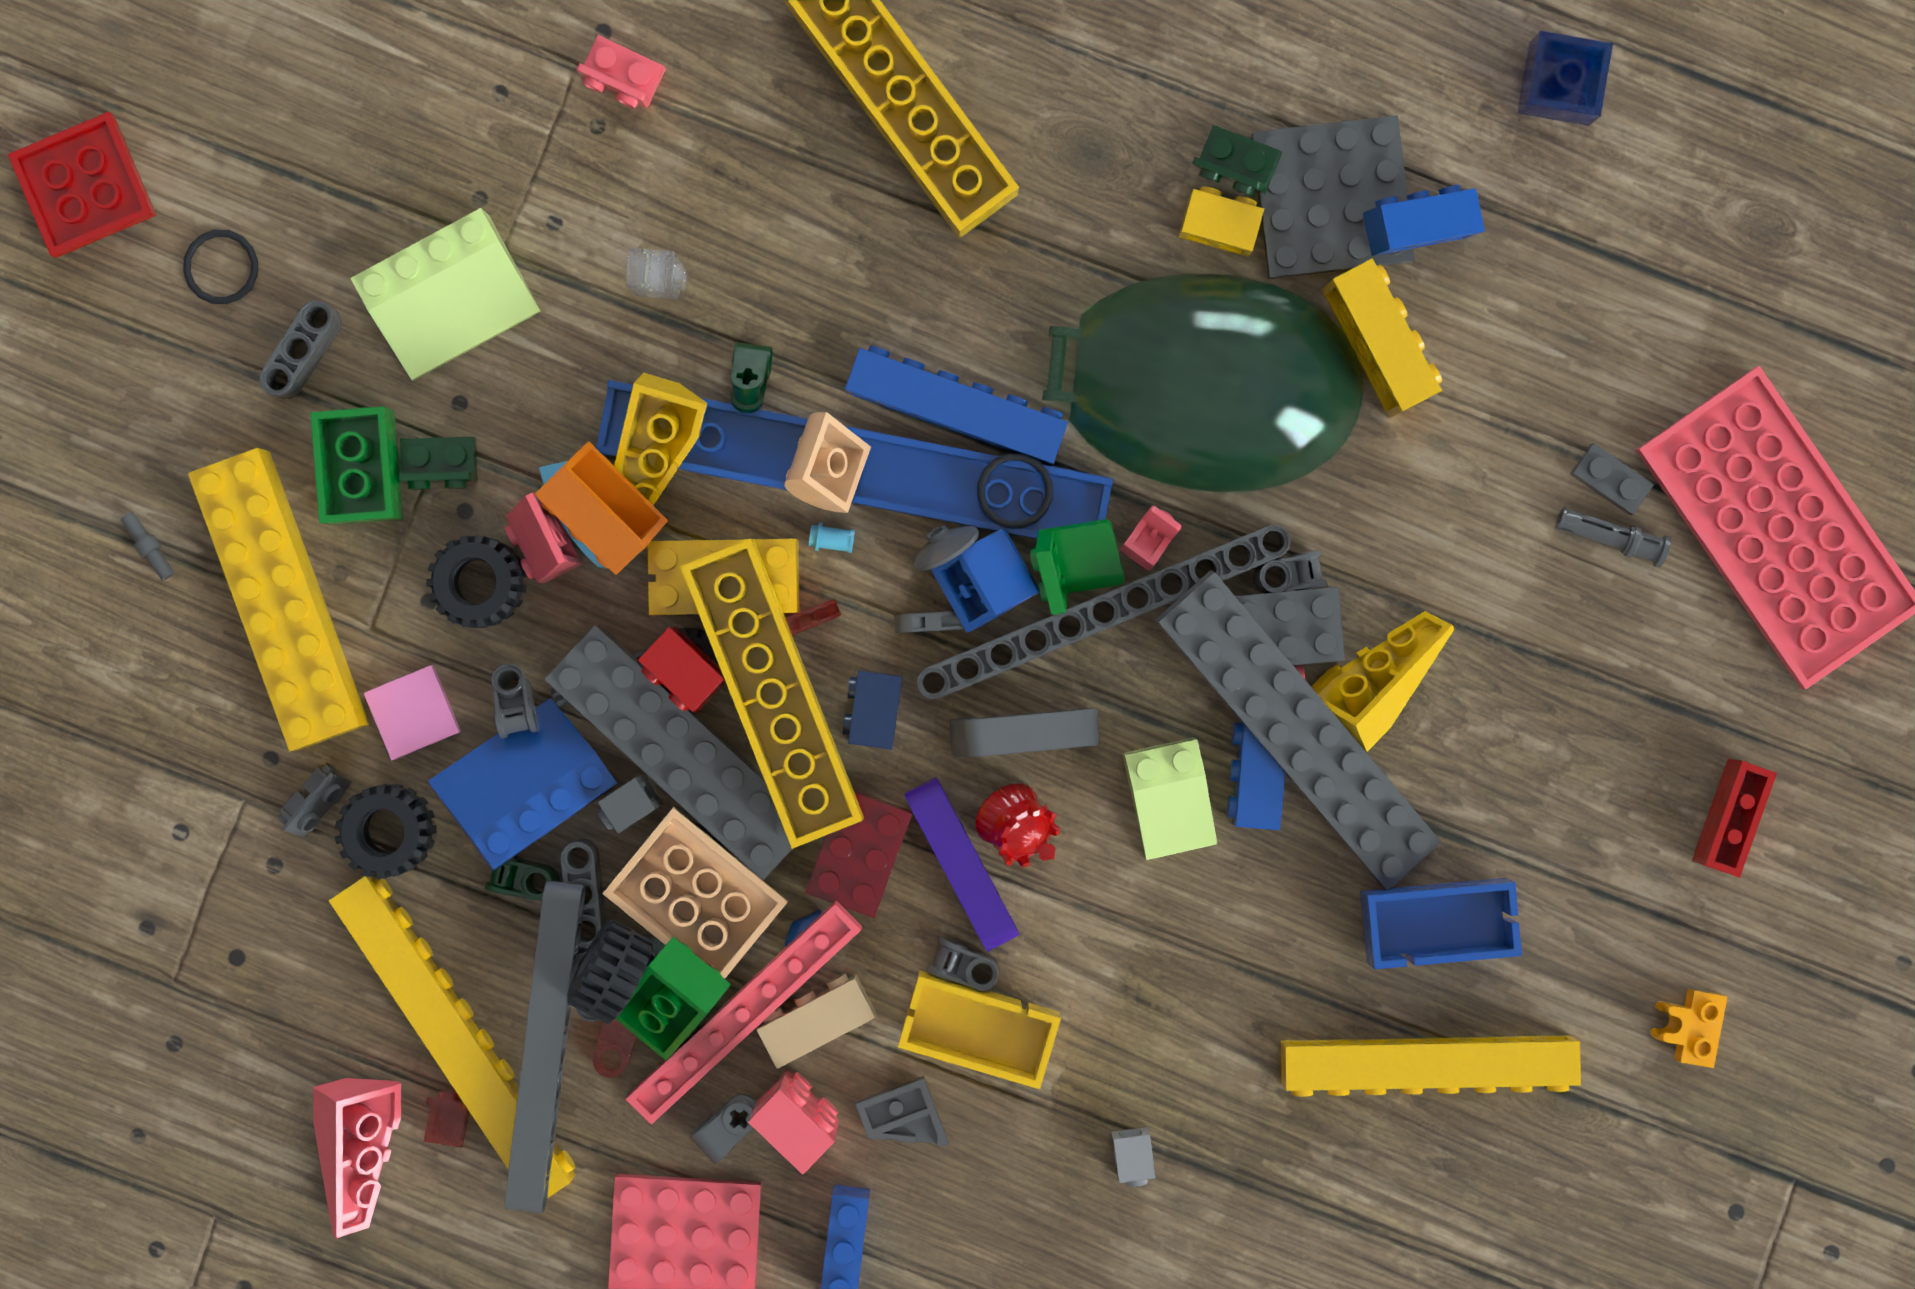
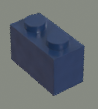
[842,670,903,750]

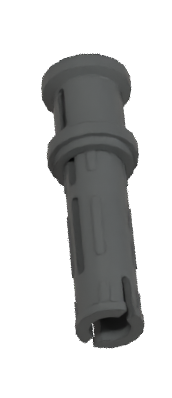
[1555,507,1671,568]

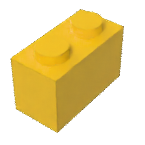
[1178,186,1264,257]

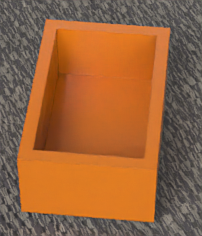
[534,441,668,575]

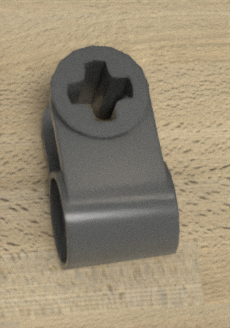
[1253,550,1328,594]
[491,663,539,739]
[927,936,1000,991]
[690,1094,756,1164]

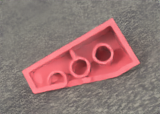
[313,1078,401,1238]

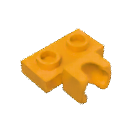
[1650,988,1728,1068]

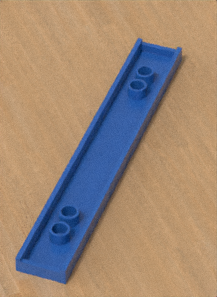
[595,380,1113,540]

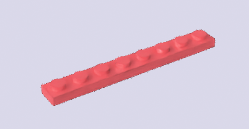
[625,900,862,1125]

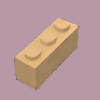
[757,973,876,1069]

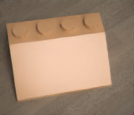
[603,807,788,979]

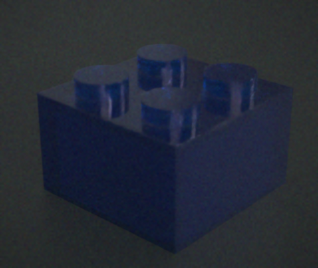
[1517,31,1613,126]

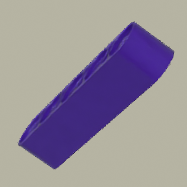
[904,777,1020,952]

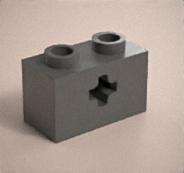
[597,774,664,833]

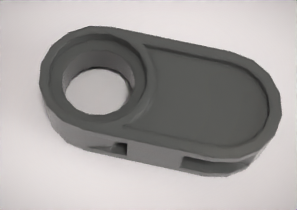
[894,611,964,633]

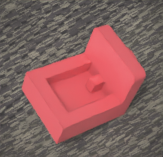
[1120,505,1182,571]

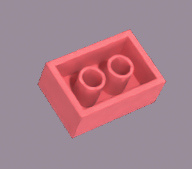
[748,1069,840,1175]

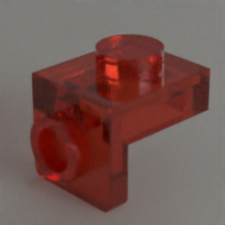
[423,1091,470,1147]

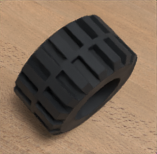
[426,535,527,628]
[335,784,437,879]
[567,919,653,1024]

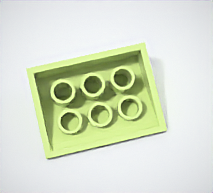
[350,208,541,381]

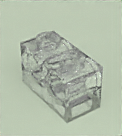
[626,248,687,299]

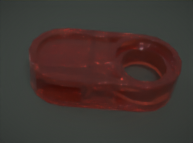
[785,599,842,636]
[593,1019,637,1078]

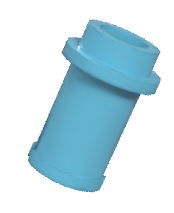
[808,522,855,553]

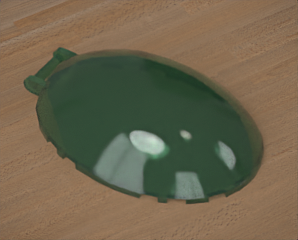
[1042,274,1363,493]

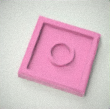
[364,665,461,761]

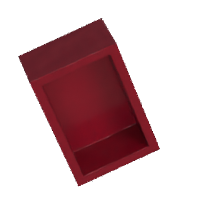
[805,789,913,918]

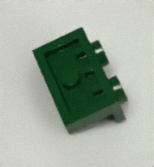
[1192,125,1283,196]
[397,437,478,490]

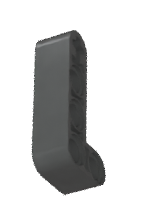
[949,708,1100,757]

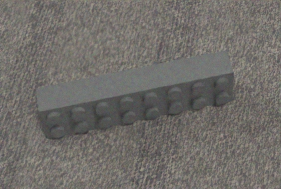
[544,624,792,880]

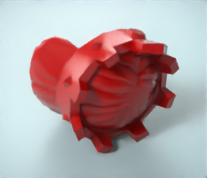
[975,783,1060,868]

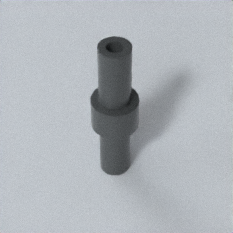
[121,512,175,581]

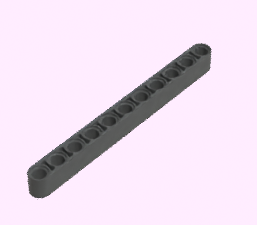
[917,525,1291,700]

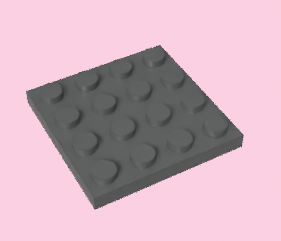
[1251,115,1415,280]

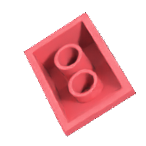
[505,492,583,584]

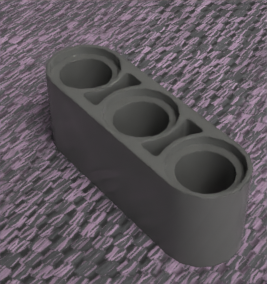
[260,300,342,399]

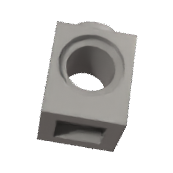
[1111,1127,1156,1187]

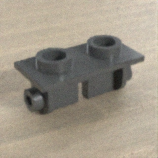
[278,762,352,837]

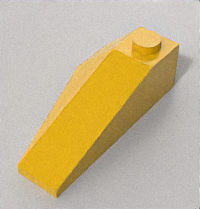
[614,372,707,506]
[1311,611,1454,752]

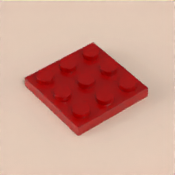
[7,112,157,258]

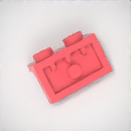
[576,35,666,109]

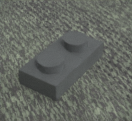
[1570,443,1654,515]

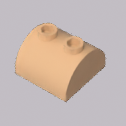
[785,412,871,513]

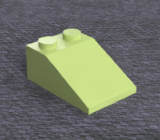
[1122,737,1217,860]

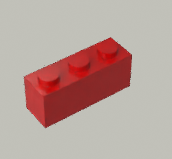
[1692,759,1777,878]

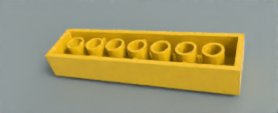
[784,0,1019,239]
[188,448,370,752]
[680,538,864,849]

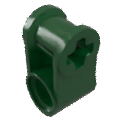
[731,342,773,413]
[484,856,560,900]

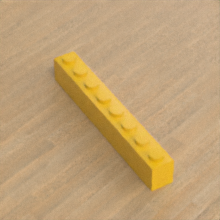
[1280,1035,1581,1097]

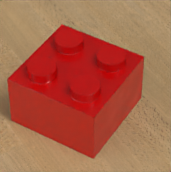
[638,627,726,712]

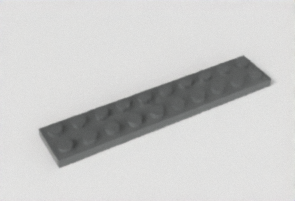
[1155,570,1441,890]

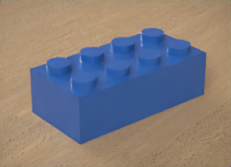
[1360,878,1522,969]

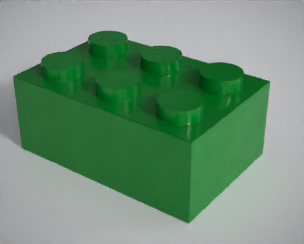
[310,406,403,525]
[616,937,731,1061]

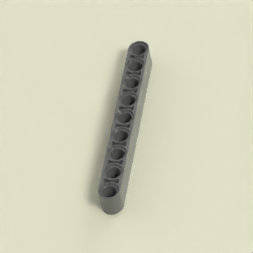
[505,880,585,1213]

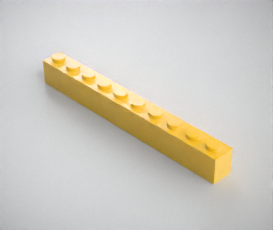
[329,875,576,1198]

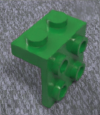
[1031,519,1125,615]

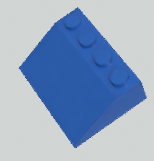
[428,698,617,872]

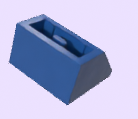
[931,528,1040,632]

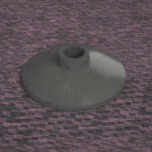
[912,525,979,571]

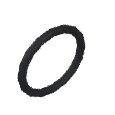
[183,229,259,304]
[977,453,1053,529]

